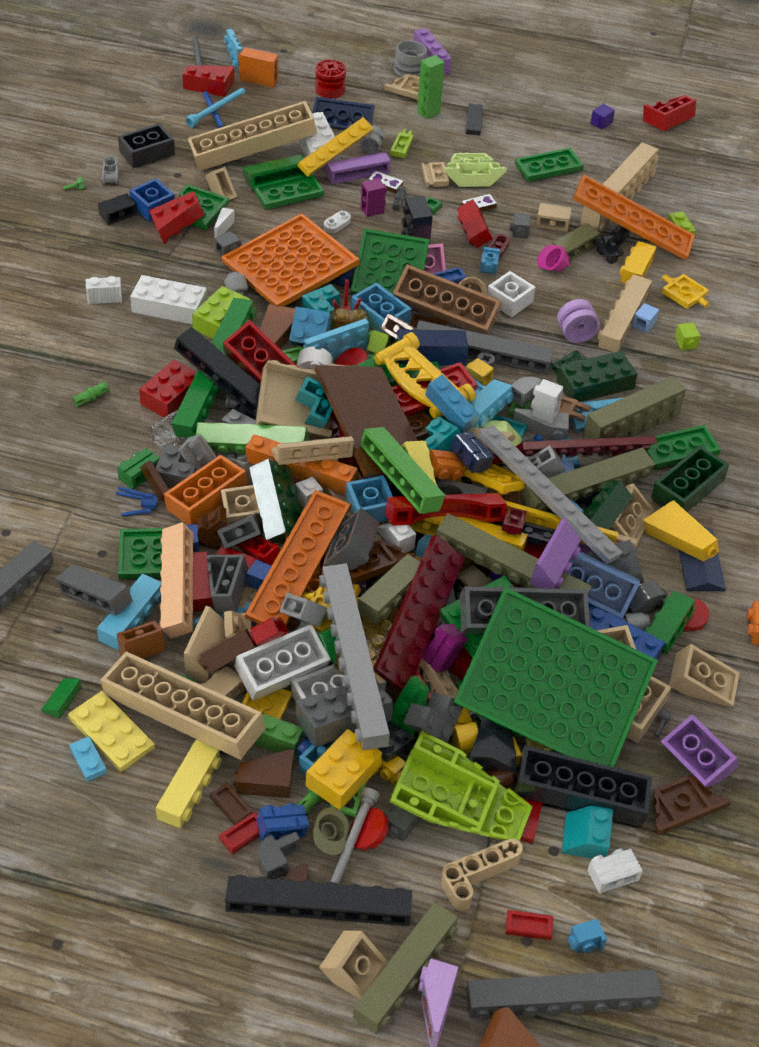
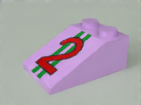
[418,959,458,1047]

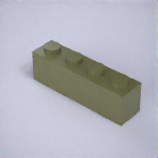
[358,554,420,625]

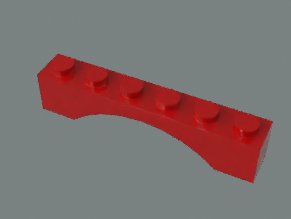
[385,493,507,526]

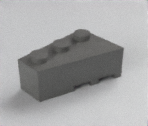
[206,555,248,614]

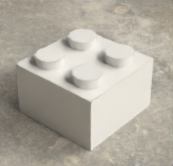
[487,271,535,318]

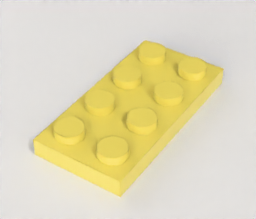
[68,691,155,773]

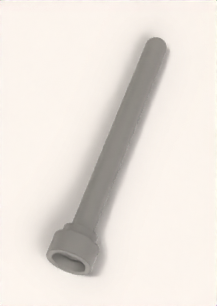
[330,787,380,884]

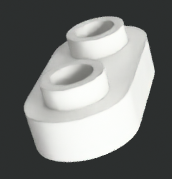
[323,211,351,234]

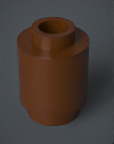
[487,768,516,788]

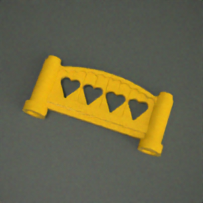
[374,332,476,418]

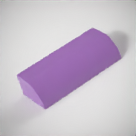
[323,152,391,184]

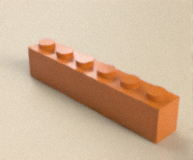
[245,434,359,495]

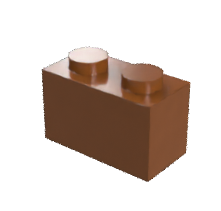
[117,621,166,659]

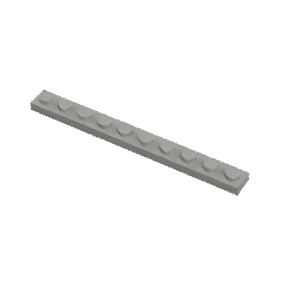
[478,425,623,564]

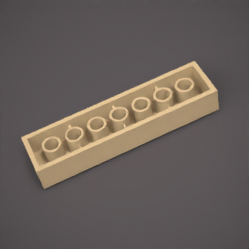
[188,101,317,171]
[580,142,659,233]
[100,652,266,760]

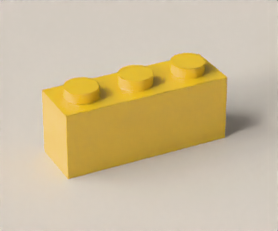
[619,241,656,284]

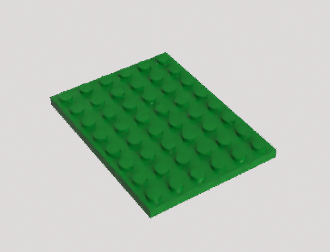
[453,587,658,767]

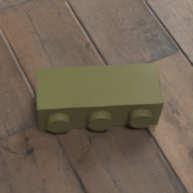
[552,223,600,262]

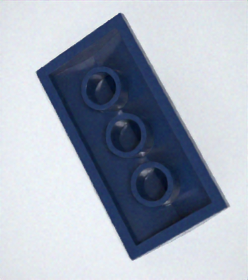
[312,97,375,130]
[397,329,468,366]
[678,526,726,591]

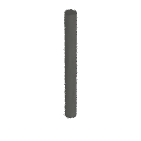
[192,36,202,66]

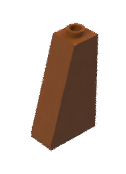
[260,304,295,349]
[478,1007,539,1047]

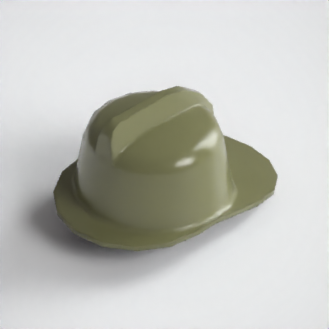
[313,807,349,856]

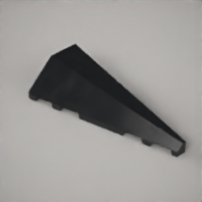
[470,718,518,772]

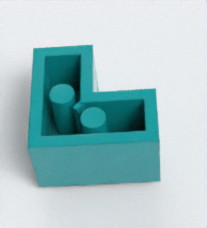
[302,284,340,326]
[295,376,333,428]
[425,417,461,452]

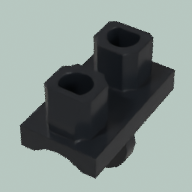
[593,235,624,264]

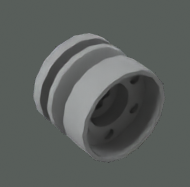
[393,40,427,77]

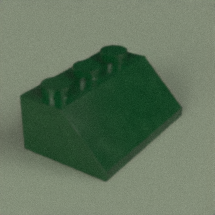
[582,480,633,530]

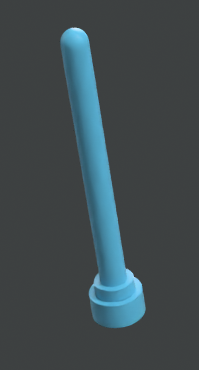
[185,88,245,128]

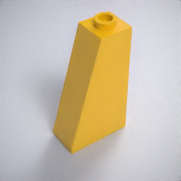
[643,500,719,562]

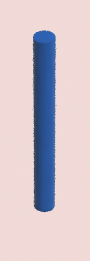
[203,91,224,128]

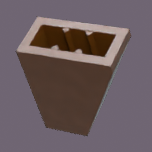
[199,625,255,673]
[233,749,294,798]

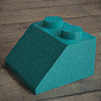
[561,805,613,859]

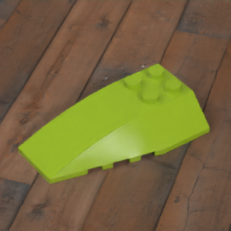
[389,731,533,841]

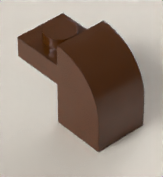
[197,505,226,549]

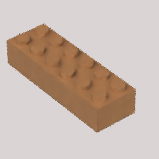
[393,264,501,335]

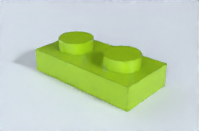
[668,211,696,235]

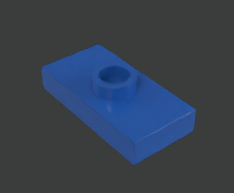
[433,267,467,284]

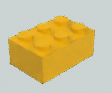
[306,729,382,810]

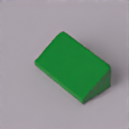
[41,678,82,719]

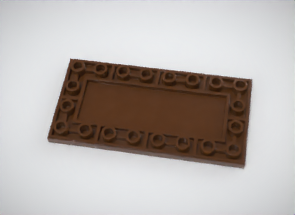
[315,365,418,478]

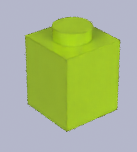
[675,322,700,350]
[367,330,392,355]

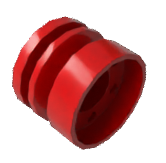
[315,59,346,99]

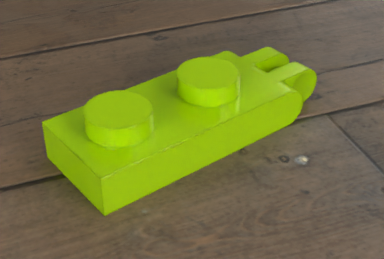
[390,129,414,158]

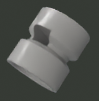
[361,125,385,155]

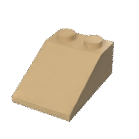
[669,644,740,707]

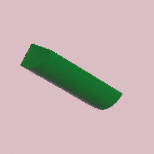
[242,154,305,189]

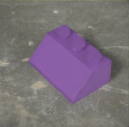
[530,518,581,589]
[661,714,738,787]

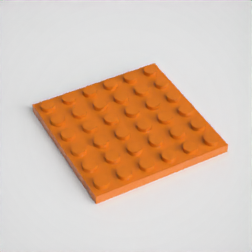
[221,213,360,307]

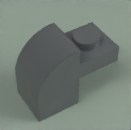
[629,580,668,614]
[259,832,300,879]

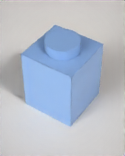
[632,303,659,333]

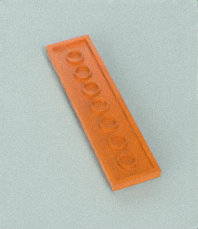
[573,174,695,260]
[245,490,351,626]

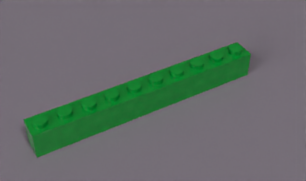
[172,298,257,438]

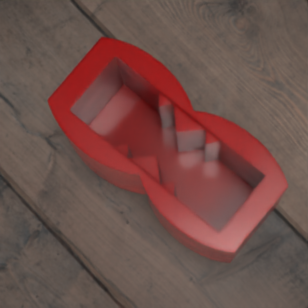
[249,617,289,646]

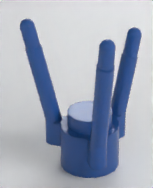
[116,487,158,516]

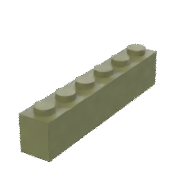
[353,902,458,1035]

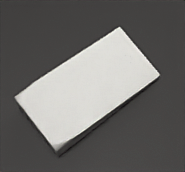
[214,208,234,239]

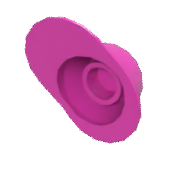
[537,245,571,272]

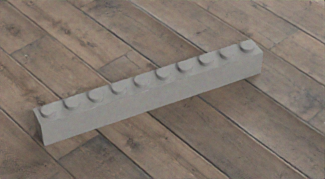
[319,563,389,750]

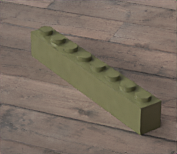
[519,447,655,512]
[436,513,592,594]

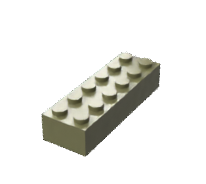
[583,376,686,439]

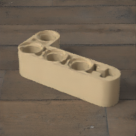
[441,839,523,911]

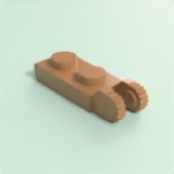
[559,396,591,422]

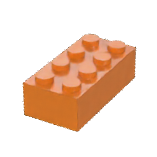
[164,455,248,525]

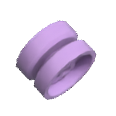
[557,299,600,343]

